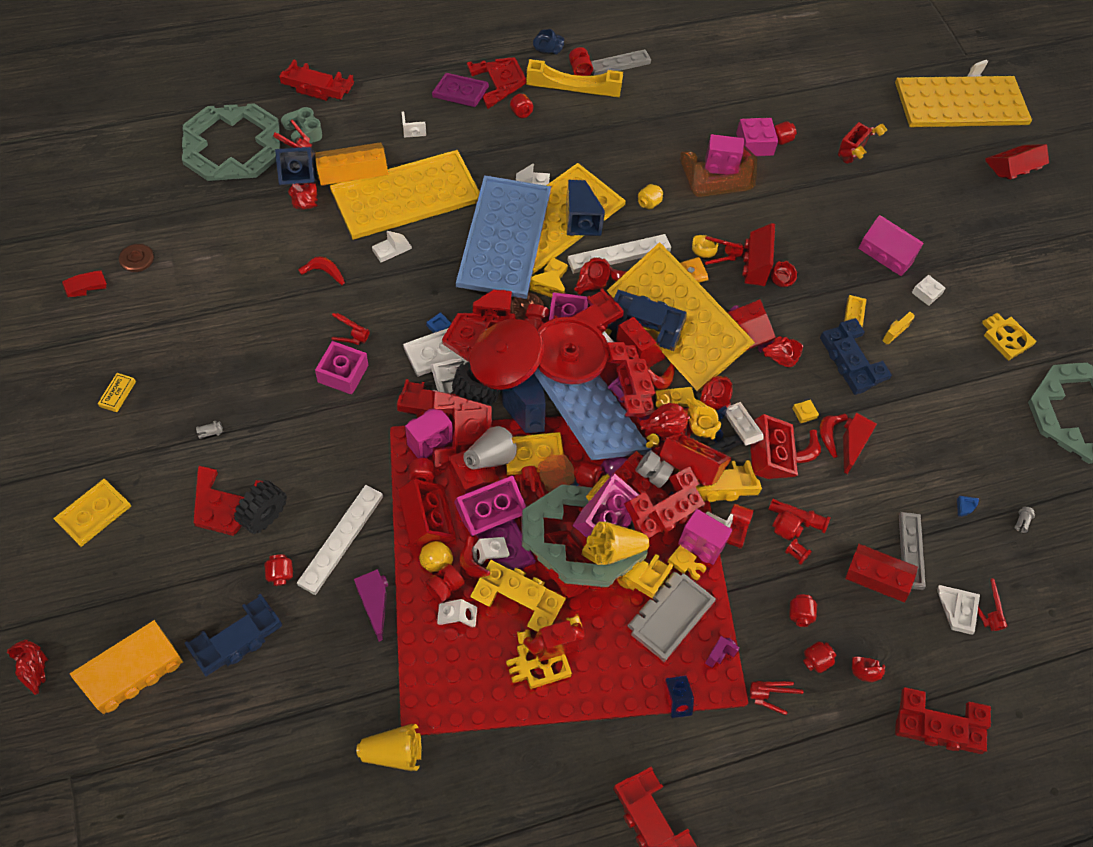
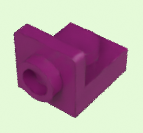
[705,636,739,667]

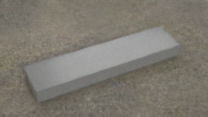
[591,49,651,76]
[899,512,926,590]

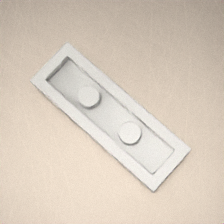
[723,402,764,446]

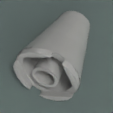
[464,426,517,469]

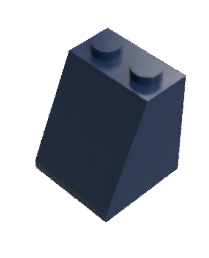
[275,147,317,185]
[566,180,605,236]
[502,373,545,433]

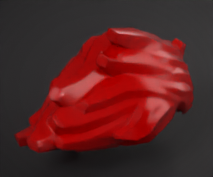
[288,182,318,210]
[574,257,610,295]
[762,336,804,368]
[700,376,733,410]
[640,403,690,438]
[7,639,49,695]

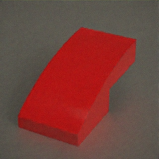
[62,271,107,297]

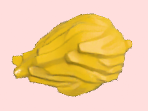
[686,397,721,440]

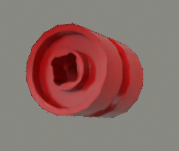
[569,47,593,76]
[524,304,550,330]
[424,563,464,604]

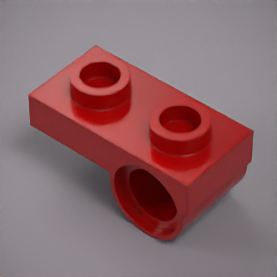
[727,504,754,548]

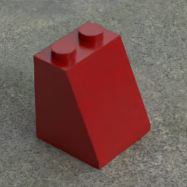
[616,317,665,368]

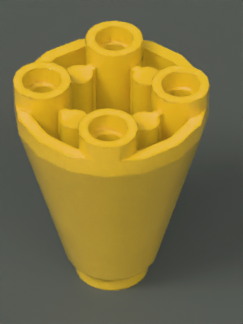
[587,522,649,565]

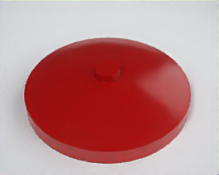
[537,317,609,384]
[470,319,544,390]

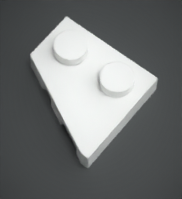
[430,357,468,393]
[937,585,980,635]

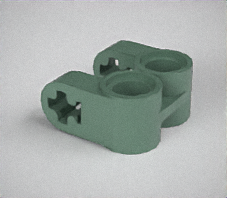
[281,107,323,143]

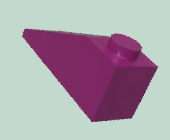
[354,569,388,641]

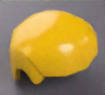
[692,235,718,258]
[419,541,453,573]

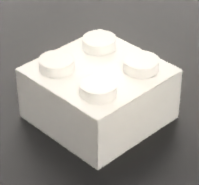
[912,275,945,306]

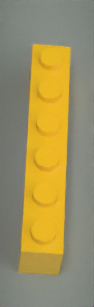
[526,59,623,97]

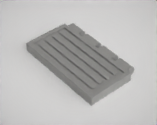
[628,572,716,662]

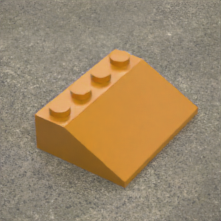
[315,142,388,185]
[69,620,183,714]

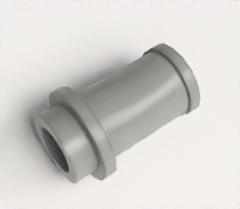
[196,420,223,439]
[1015,506,1035,533]

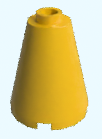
[357,724,422,771]

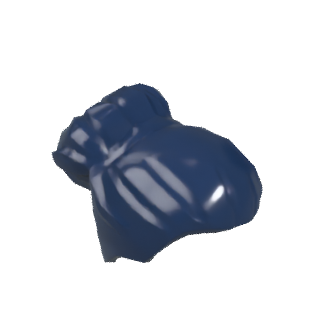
[533,29,564,55]

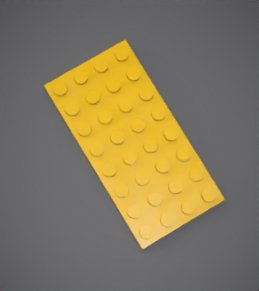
[895,76,1032,127]
[330,150,480,240]
[532,163,626,275]
[607,242,755,393]

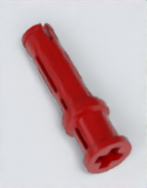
[768,499,831,534]

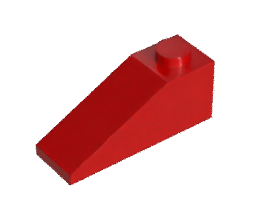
[843,413,877,474]

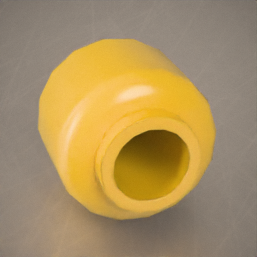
[638,184,663,210]

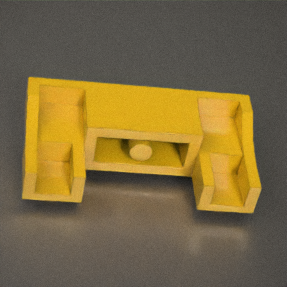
[673,460,762,502]
[581,544,674,598]
[470,560,566,632]

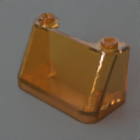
[681,145,758,197]

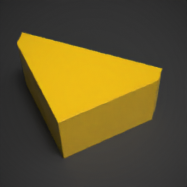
[530,270,565,298]

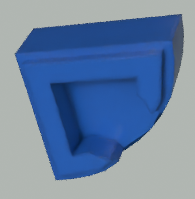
[957,496,979,516]

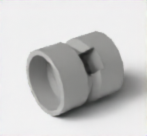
[635,450,674,488]

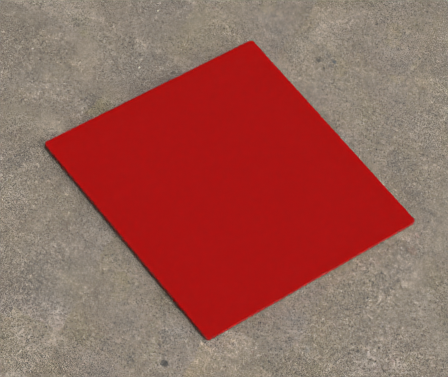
[390,408,748,736]

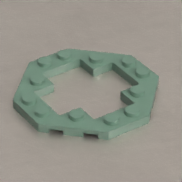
[182,103,280,181]
[1028,363,1093,464]
[522,484,647,587]

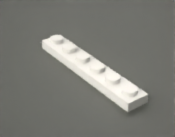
[568,234,671,274]
[297,485,383,595]

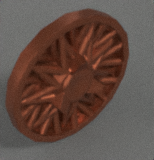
[119,244,154,272]
[511,293,544,320]

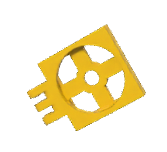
[982,313,1037,361]
[506,644,572,689]

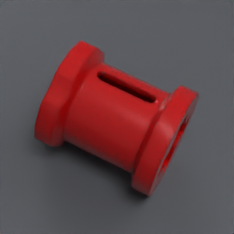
[785,538,812,565]

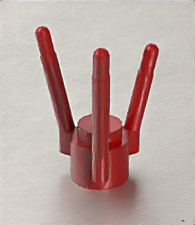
[273,120,312,148]
[705,236,744,265]
[331,313,370,345]
[519,466,546,497]
[977,578,1008,631]
[750,681,804,715]

